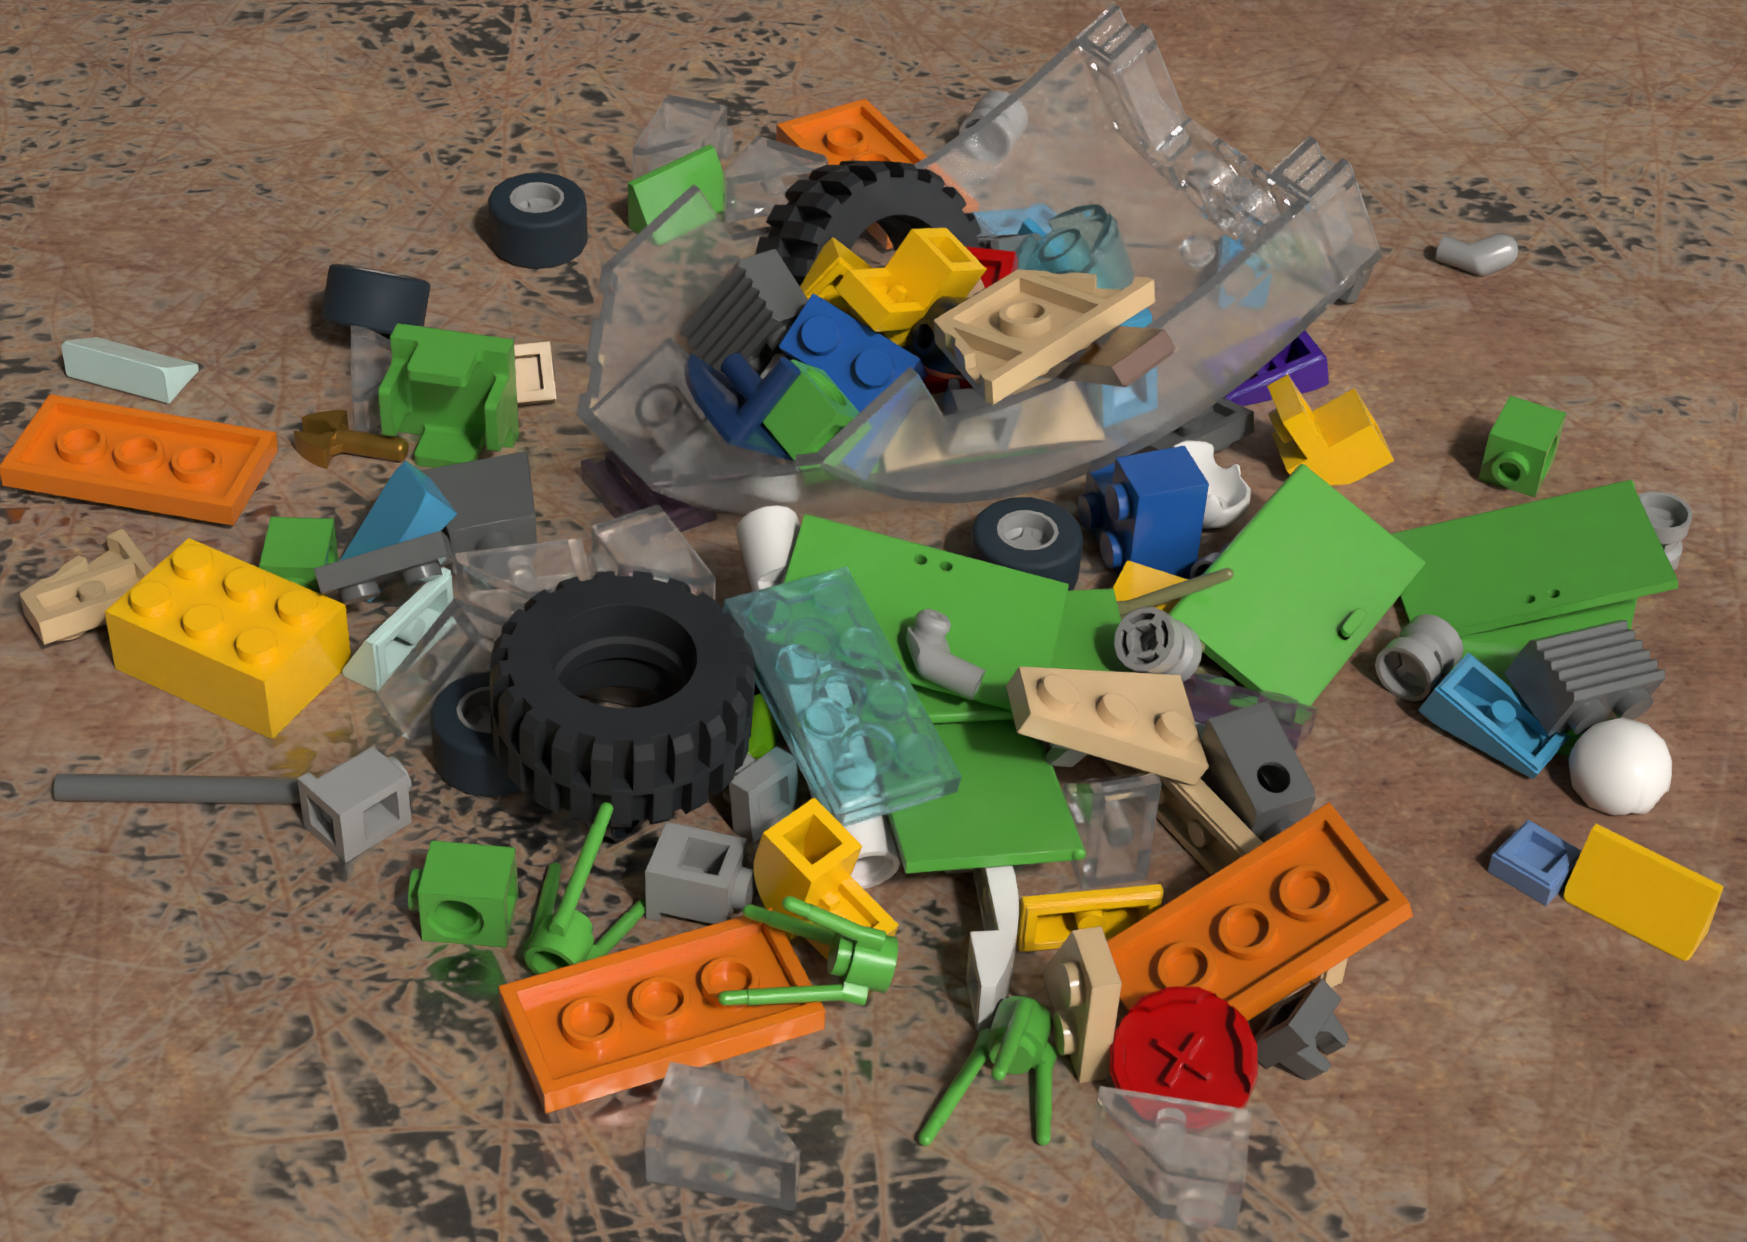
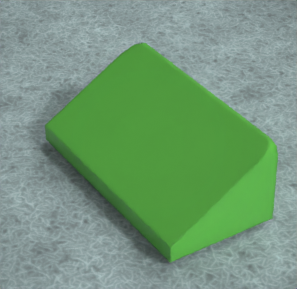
[628,144,733,244]

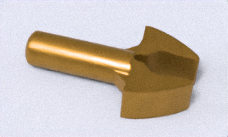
[294,410,409,469]

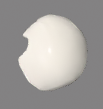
[1172,440,1251,529]
[1569,717,1672,816]

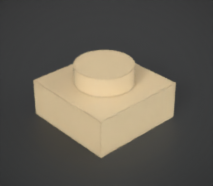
[514,341,557,406]

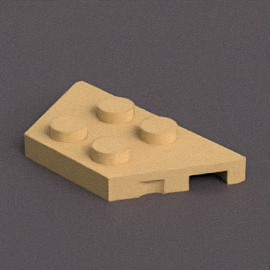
[933,269,1155,405]

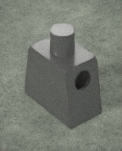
[420,451,538,585]
[1201,701,1316,843]

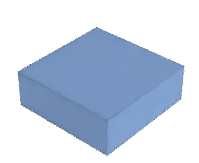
[1487,820,1582,906]

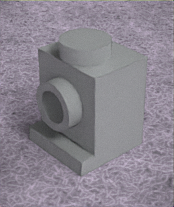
[297,746,412,863]
[645,822,756,924]

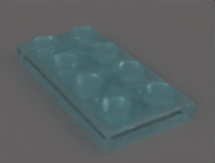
[722,566,962,827]

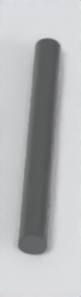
[54,773,319,804]

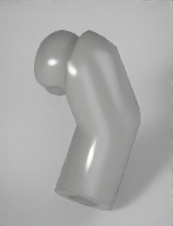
[1436,233,1518,276]
[905,609,986,700]

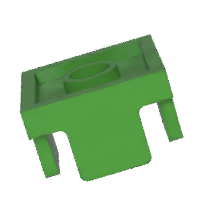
[378,323,519,468]

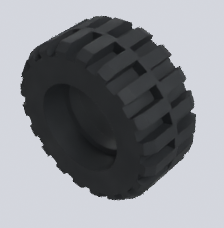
[755,160,986,354]
[490,570,756,827]

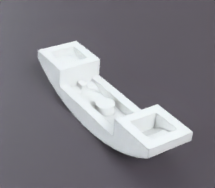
[945,865,1019,1034]

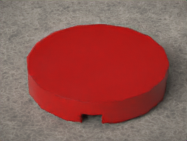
[1110,986,1258,1137]

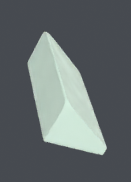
[61,337,199,404]
[342,567,455,692]

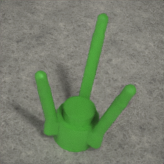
[522,802,646,975]
[718,896,898,1006]
[918,996,1058,1146]

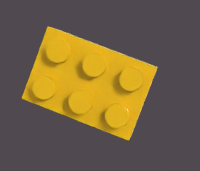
[104,538,351,739]

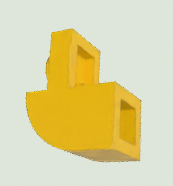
[835,228,987,347]
[1267,374,1395,485]
[753,797,899,960]

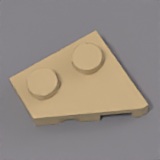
[19,529,154,645]
[1043,927,1122,1083]

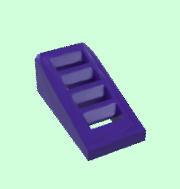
[1199,323,1329,406]

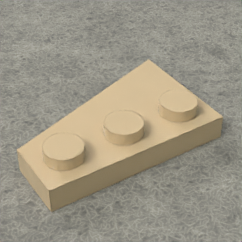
[1006,666,1209,786]

